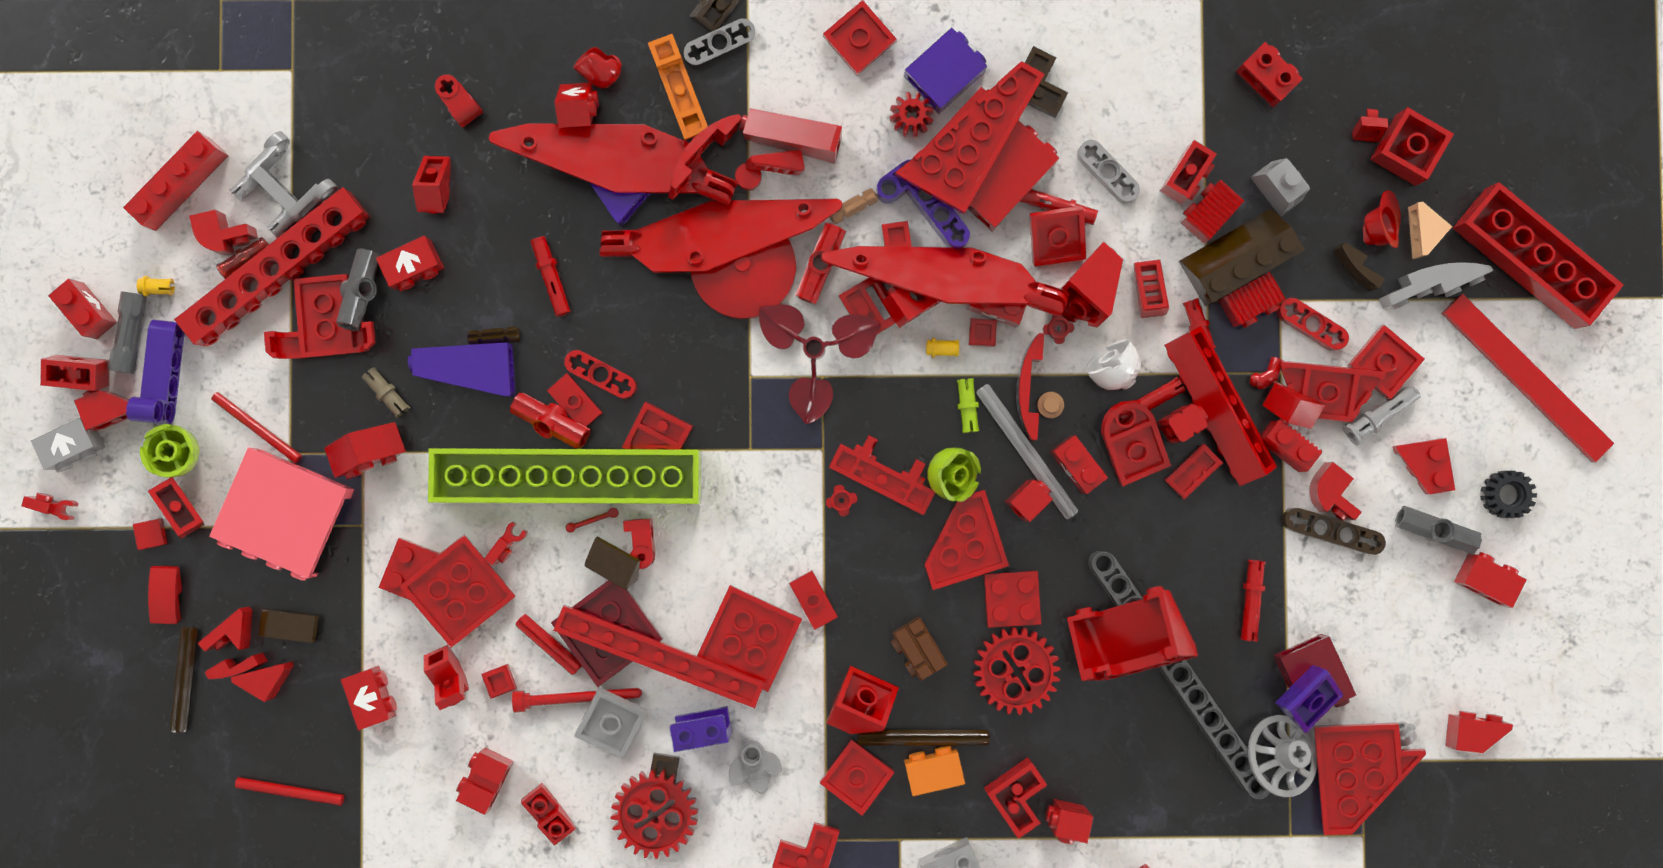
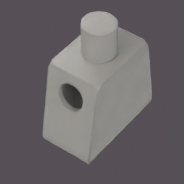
[1250,158,1310,217]

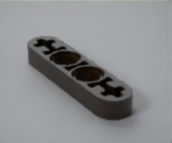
[1282,508,1386,555]

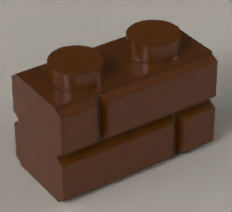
[891,617,948,681]

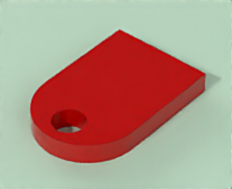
[1101,401,1171,487]

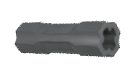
[108,291,147,374]

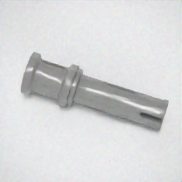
[1343,385,1421,445]

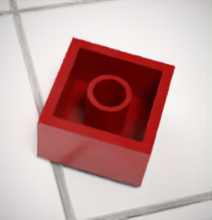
[1370,107,1454,186]

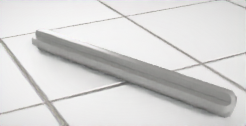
[976,384,1078,519]

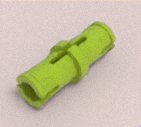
[957,378,980,433]

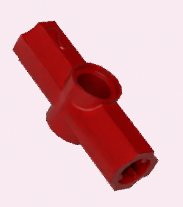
[795,222,847,305]
[510,393,590,449]

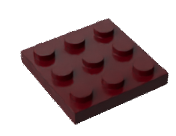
[551,580,664,687]

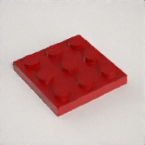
[399,534,516,648]
[697,585,802,692]

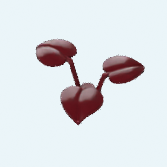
[759,304,880,424]

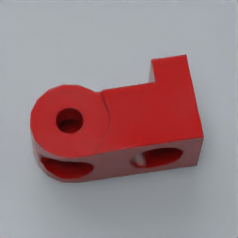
[623,518,655,569]

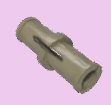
[362,367,410,418]

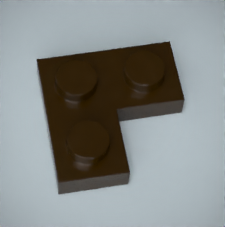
[1025,46,1068,118]

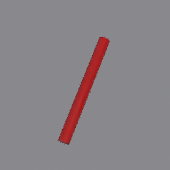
[211,392,302,464]
[235,777,344,806]

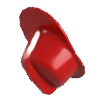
[1363,190,1401,248]

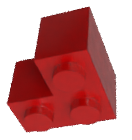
[324,422,406,479]
[984,757,1047,839]

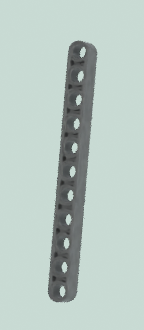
[1088,551,1271,799]

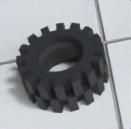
[1480,470,1537,518]

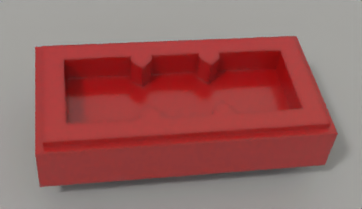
[547,373,603,427]
[1165,444,1223,500]
[789,570,838,630]

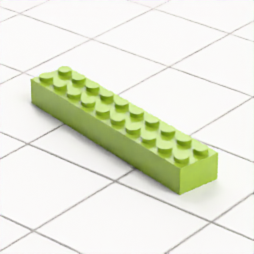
[428,448,701,504]

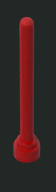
[512,688,642,713]

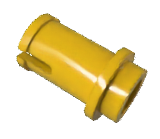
[137,276,175,297]
[926,337,959,358]

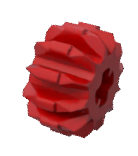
[889,92,934,138]

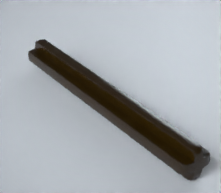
[857,730,990,745]

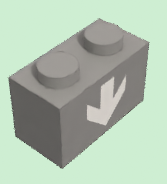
[31,418,105,472]

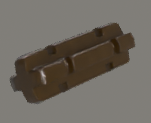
[467,327,520,345]

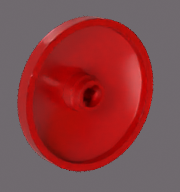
[691,239,796,319]

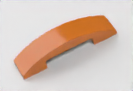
[648,34,708,141]

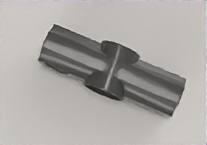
[336,249,379,331]
[1395,506,1482,555]

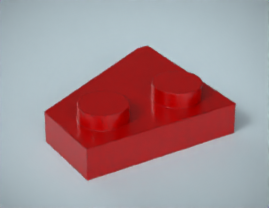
[1392,438,1455,494]

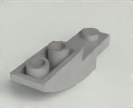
[1379,263,1493,309]

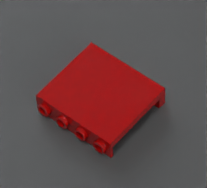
[924,86,1059,232]

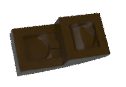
[1334,242,1385,291]
[258,609,319,643]

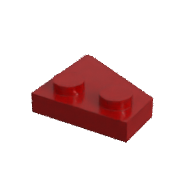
[622,402,693,450]

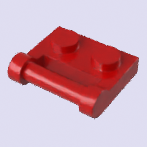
[838,278,896,335]

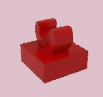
[1352,109,1388,142]

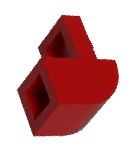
[189,209,258,255]
[1309,462,1362,521]
[423,644,469,711]

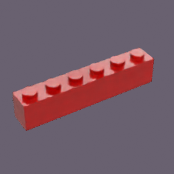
[1164,326,1277,486]

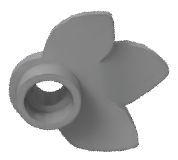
[729,740,782,793]

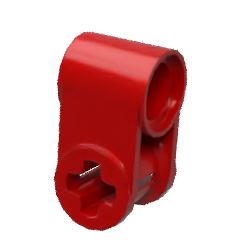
[435,75,483,128]

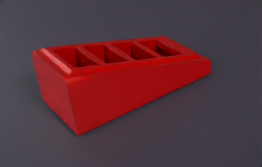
[745,149,805,176]
[1134,259,1169,318]

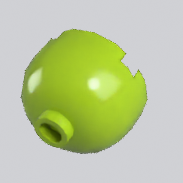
[139,424,200,478]
[927,447,981,502]

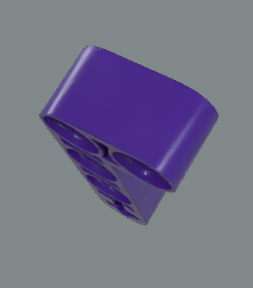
[876,160,970,249]
[126,320,184,424]

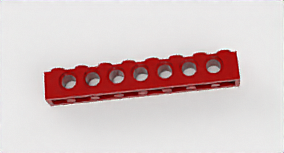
[174,187,370,347]

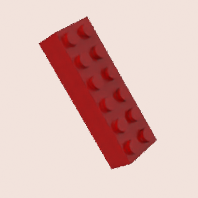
[1452,182,1624,329]

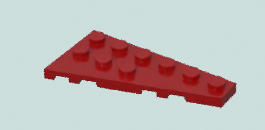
[895,61,1045,214]

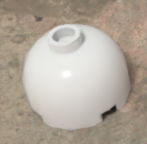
[1086,339,1141,390]

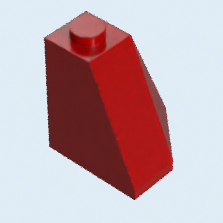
[1060,242,1123,328]

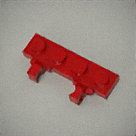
[829,435,935,515]

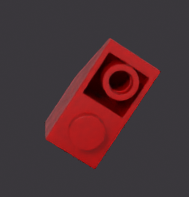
[1445,711,1513,753]

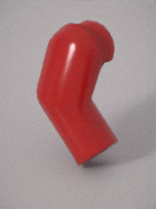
[1250,357,1282,390]

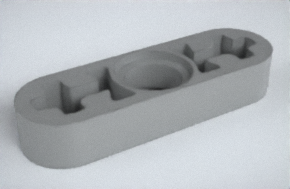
[683,18,755,65]
[1077,140,1140,204]

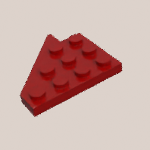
[1314,722,1426,835]

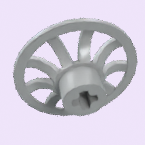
[1248,715,1317,797]

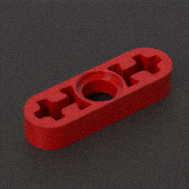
[1276,298,1349,351]
[565,350,637,399]

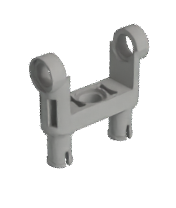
[229,131,338,238]

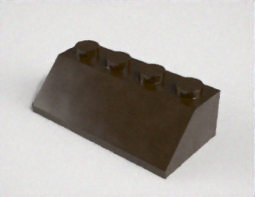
[1179,209,1305,306]

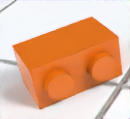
[904,746,965,796]

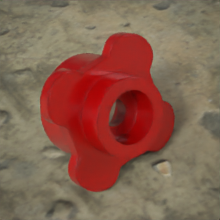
[1043,315,1074,344]
[826,485,857,516]

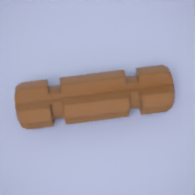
[830,188,878,224]

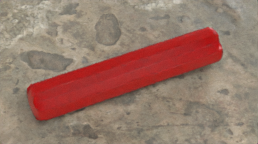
[515,614,582,675]

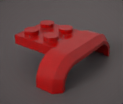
[264,274,376,359]

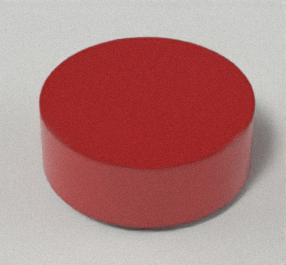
[735,163,762,191]

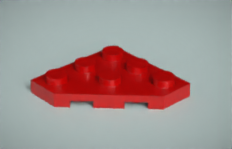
[924,490,1009,590]

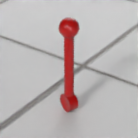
[565,508,619,533]

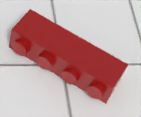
[123,130,229,231]

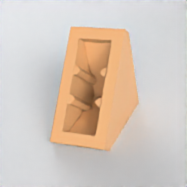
[1408,202,1452,259]

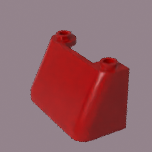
[1067,586,1198,681]

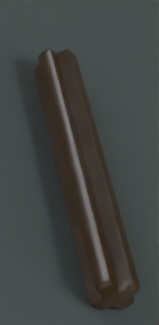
[170,626,197,733]

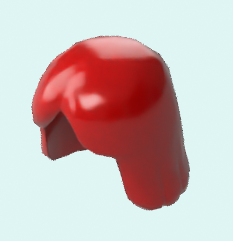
[573,47,622,88]

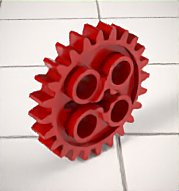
[973,627,1061,715]
[610,769,699,859]

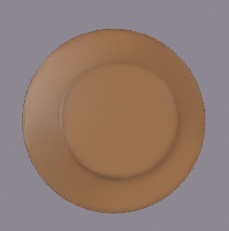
[1037,392,1064,418]

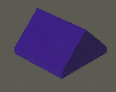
[1275,665,1344,734]

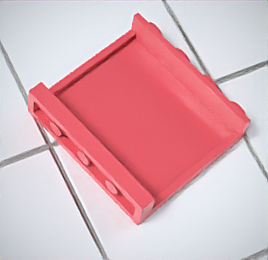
[209,447,355,580]

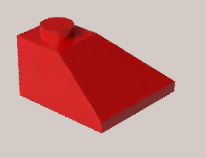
[826,666,899,734]

